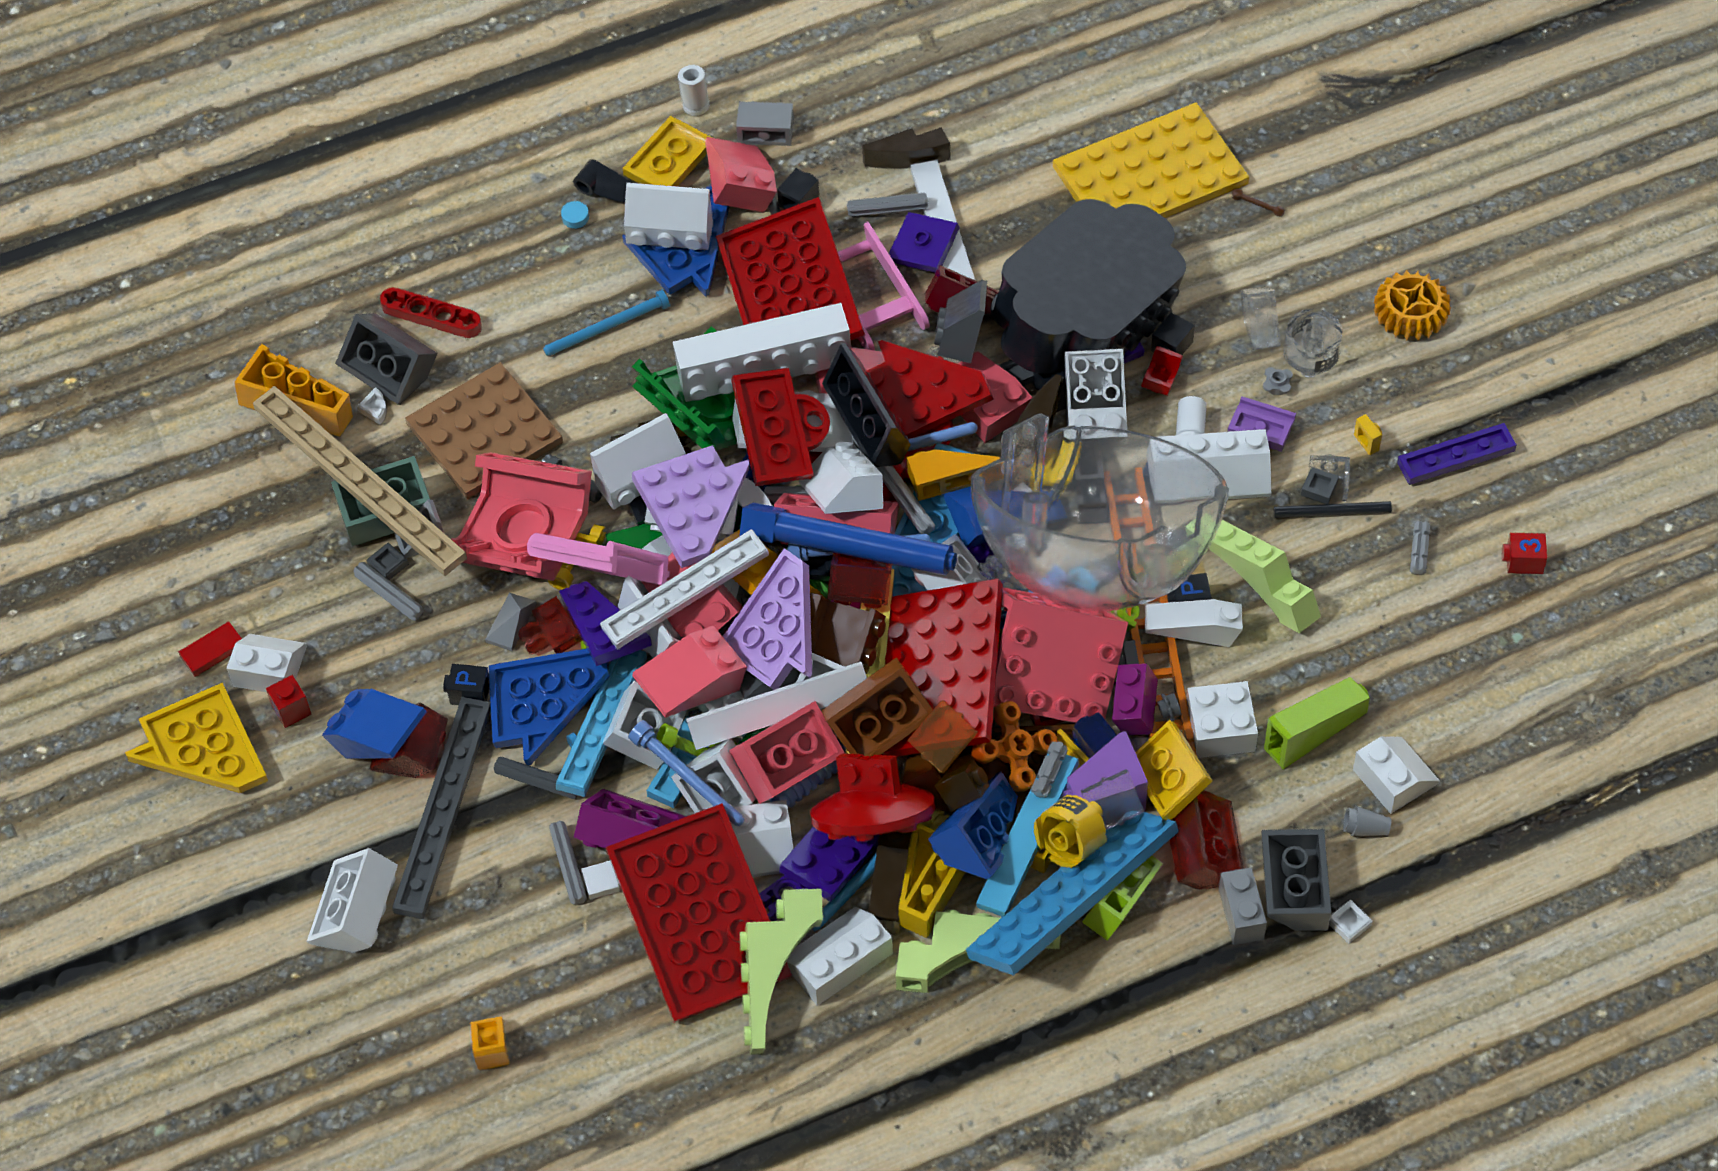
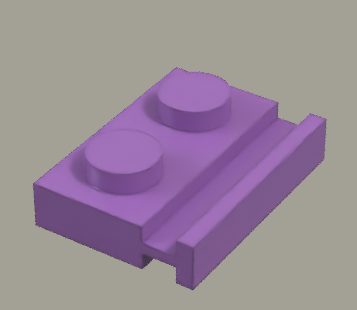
[1228,396,1296,452]

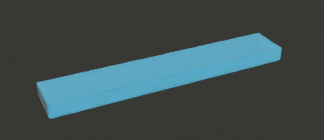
[555,650,647,797]
[976,754,1079,917]

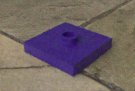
[889,212,960,273]

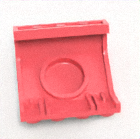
[451,452,592,581]

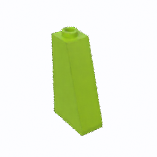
[1264,677,1370,770]

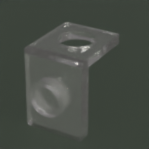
[1308,455,1350,502]

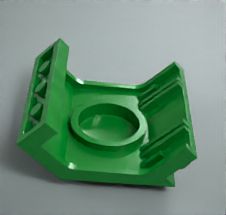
[632,326,737,451]

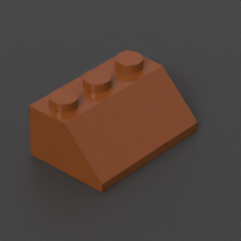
[821,657,936,756]

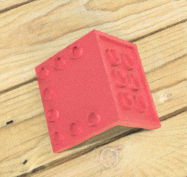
[994,587,1128,725]

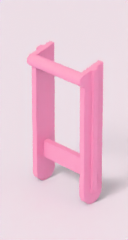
[838,222,930,351]
[527,533,670,585]

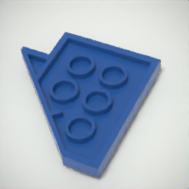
[622,185,729,297]
[489,648,610,765]

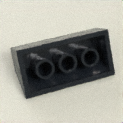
[822,343,911,467]

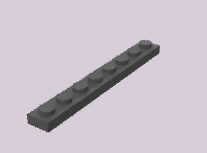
[392,697,491,919]

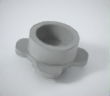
[1263,367,1293,395]

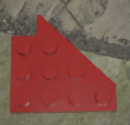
[866,340,994,439]

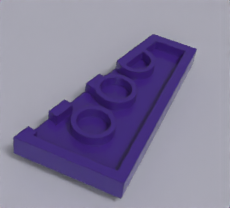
[559,581,652,666]

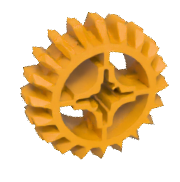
[1374,270,1451,341]

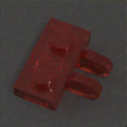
[518,596,582,654]

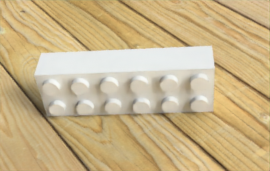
[673,303,851,402]

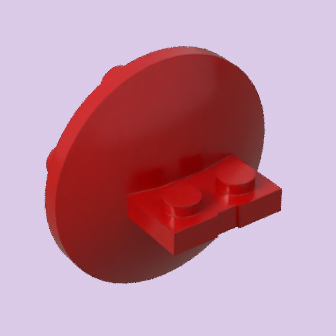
[810,753,935,841]

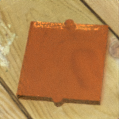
[908,699,978,773]

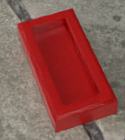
[178,621,242,677]

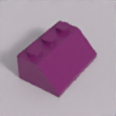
[573,789,687,848]

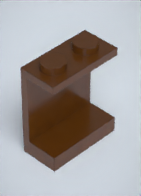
[810,593,886,674]

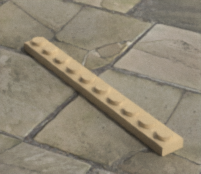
[253,386,467,576]

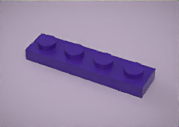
[1397,423,1517,485]

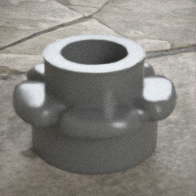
[1157,693,1182,722]

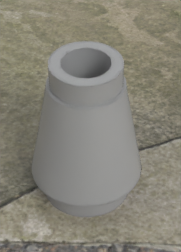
[1343,806,1391,836]

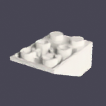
[1065,349,1127,439]

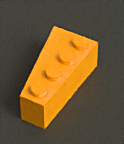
[234,344,353,437]

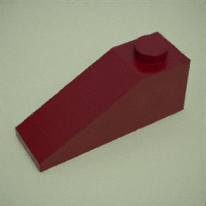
[925,265,999,314]

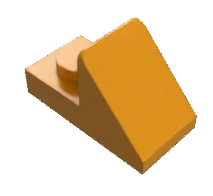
[471,1016,510,1070]

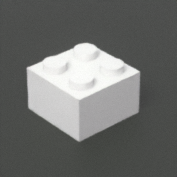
[603,681,687,770]
[1186,681,1258,758]

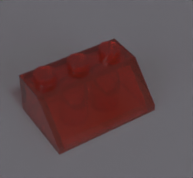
[1170,790,1244,890]

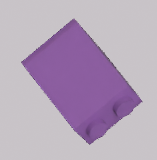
[1063,731,1148,824]

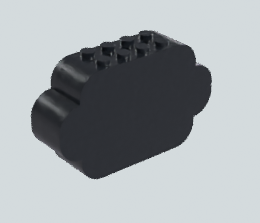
[990,199,1186,374]

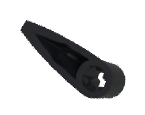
[573,159,632,202]

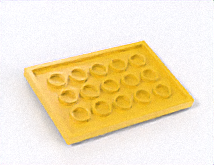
[1053,102,1249,218]

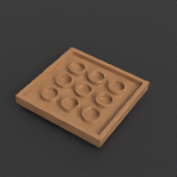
[405,362,563,499]

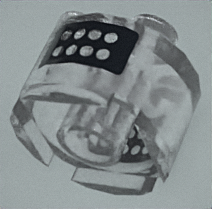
[1283,309,1343,378]

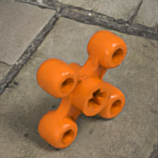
[971,701,1058,792]

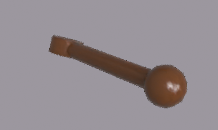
[1232,188,1285,217]

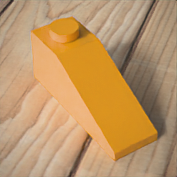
[907,449,1002,501]

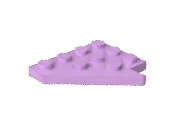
[632,445,749,568]
[723,548,812,690]

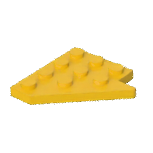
[125,682,268,793]

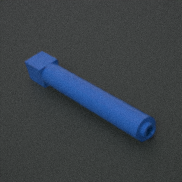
[739,502,957,575]

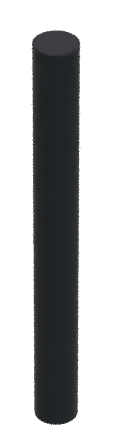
[1273,501,1392,518]

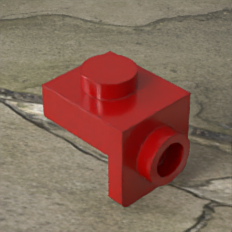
[1141,346,1183,396]

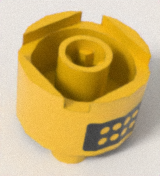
[1034,795,1107,868]

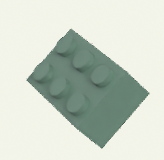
[331,456,430,546]

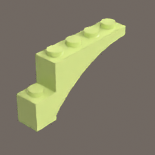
[1188,513,1321,633]
[740,889,823,1054]
[896,910,1061,993]

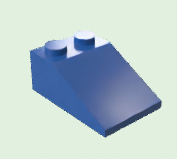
[322,689,427,759]

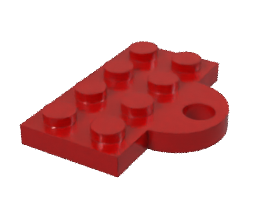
[731,368,830,486]

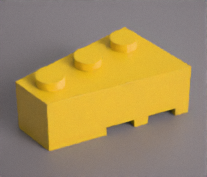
[898,823,965,938]

